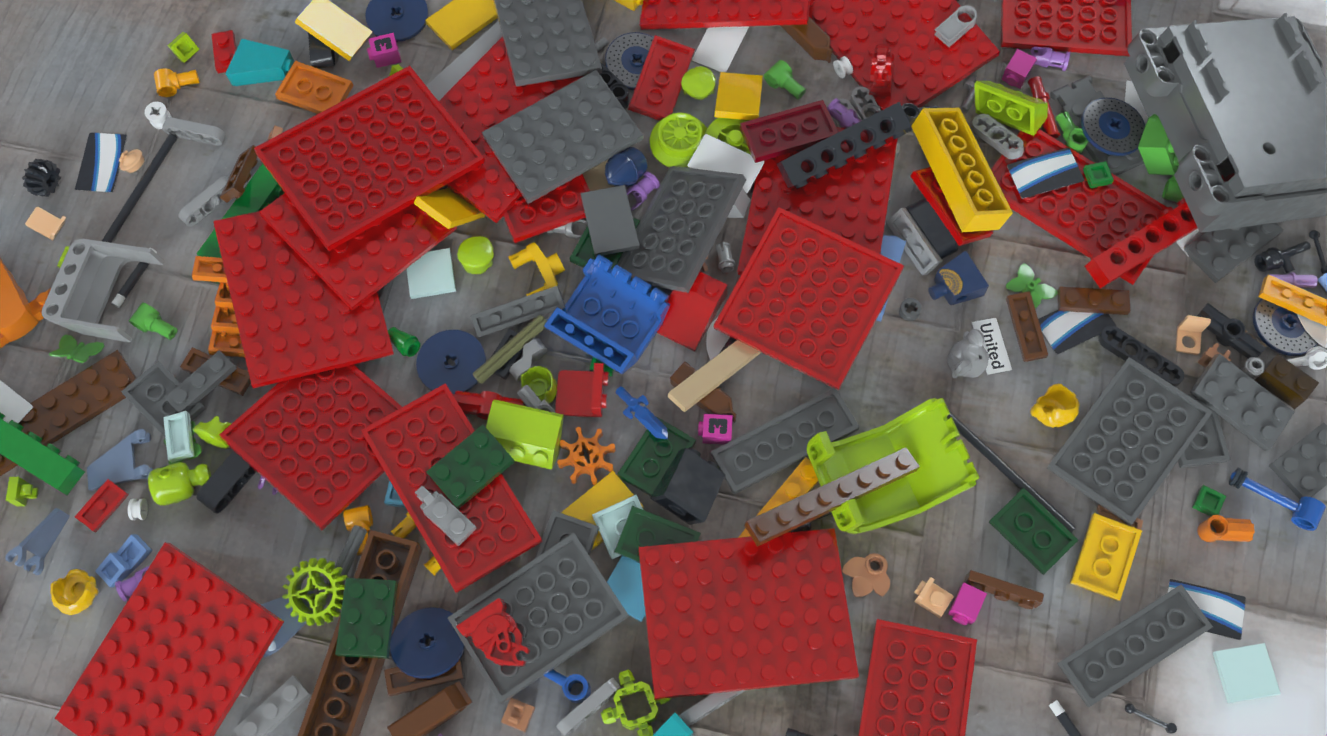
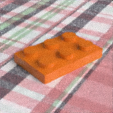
[275,61,354,114]

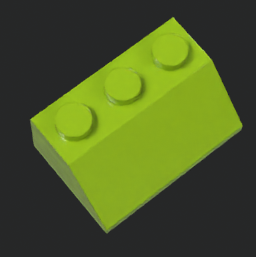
[974,81,1048,136]
[486,399,564,470]

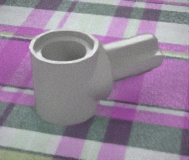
[517,385,555,413]

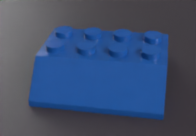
[544,255,671,374]

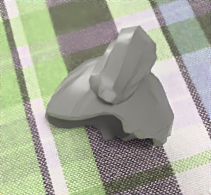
[947,329,989,378]

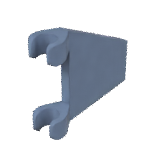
[87,429,153,491]
[5,508,70,575]
[260,591,315,657]

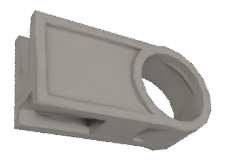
[934,5,977,47]

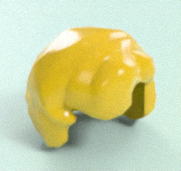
[1030,383,1080,428]
[50,569,99,615]

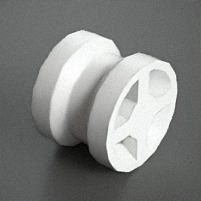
[145,102,172,129]

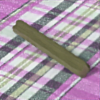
[473,315,547,384]

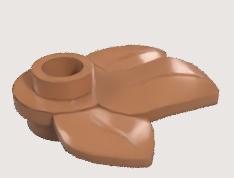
[842,553,890,597]

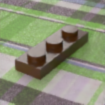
[220,145,258,203]
[1057,286,1131,315]
[1006,291,1048,362]
[180,347,251,396]
[964,570,1044,609]
[384,658,465,696]

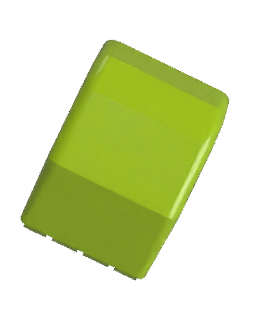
[807,398,980,534]

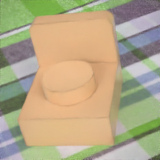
[914,577,954,618]

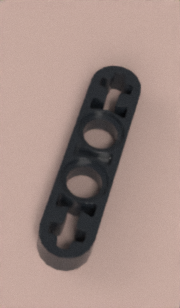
[1098,325,1184,387]

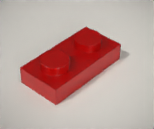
[211,30,237,74]
[74,479,129,533]

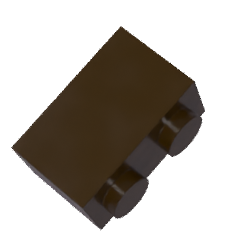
[1254,354,1319,409]

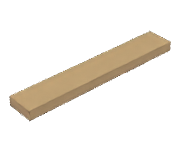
[668,340,762,412]

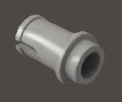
[716,242,736,273]
[1240,357,1265,379]

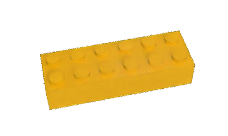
[911,108,1013,232]

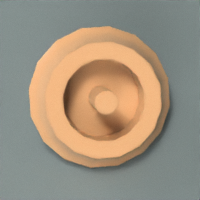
[119,149,144,173]

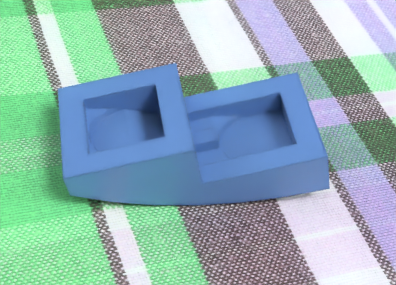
[95,534,152,588]

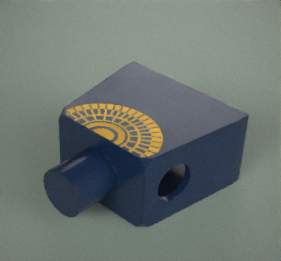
[928,251,989,305]

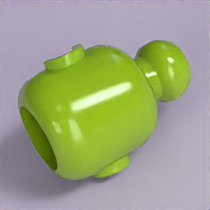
[148,462,211,506]

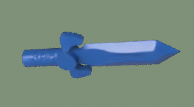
[616,386,668,439]

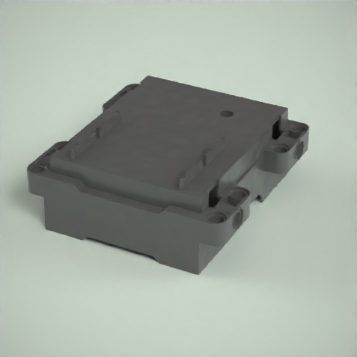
[1124,13,1327,233]

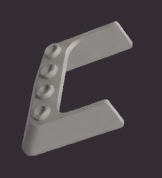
[42,239,164,343]

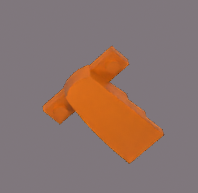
[192,256,245,357]
[0,258,51,348]

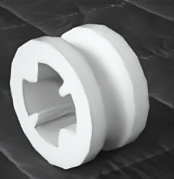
[833,56,853,78]
[128,498,148,520]

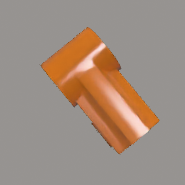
[1197,515,1255,542]

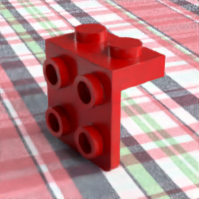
[555,363,609,417]

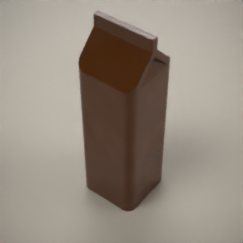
[780,17,832,63]
[670,362,737,423]
[387,681,472,736]

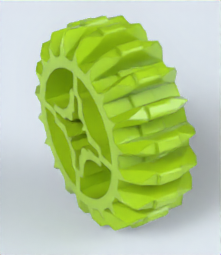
[282,558,348,626]

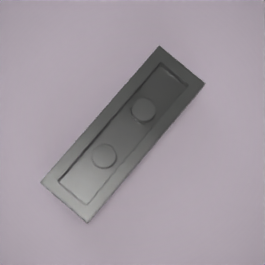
[165,350,237,413]

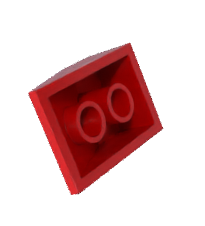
[657,271,728,352]

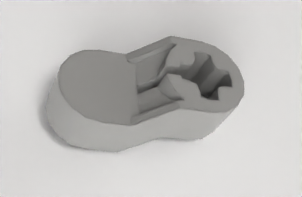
[509,338,547,382]

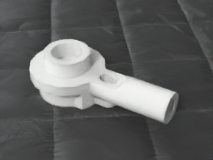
[1288,346,1327,369]

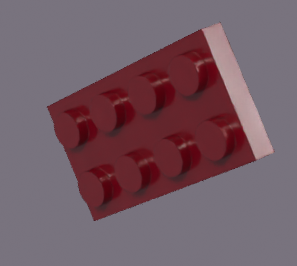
[740,100,838,163]

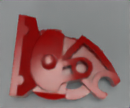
[869,44,894,96]
[456,598,530,666]

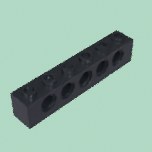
[776,102,911,189]

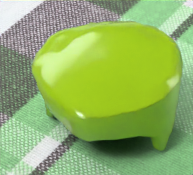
[681,66,716,100]
[457,236,494,274]
[521,366,557,404]
[193,416,231,449]

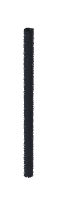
[102,133,177,243]
[947,411,1076,533]

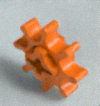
[557,427,616,485]

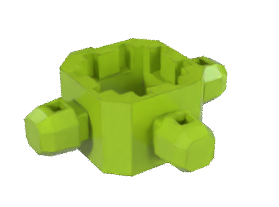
[601,670,672,736]

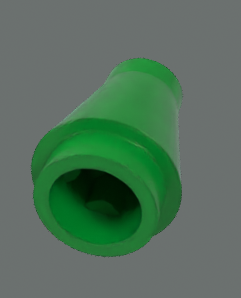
[388,327,420,357]

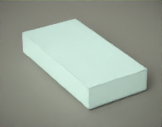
[163,411,195,463]

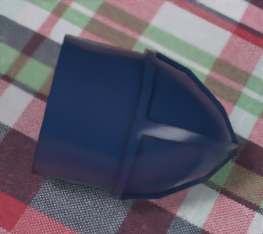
[605,147,648,187]

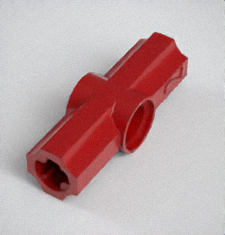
[453,391,526,420]

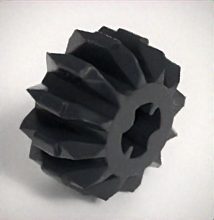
[22,158,61,197]

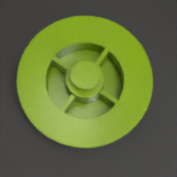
[650,113,707,168]
[705,118,751,155]

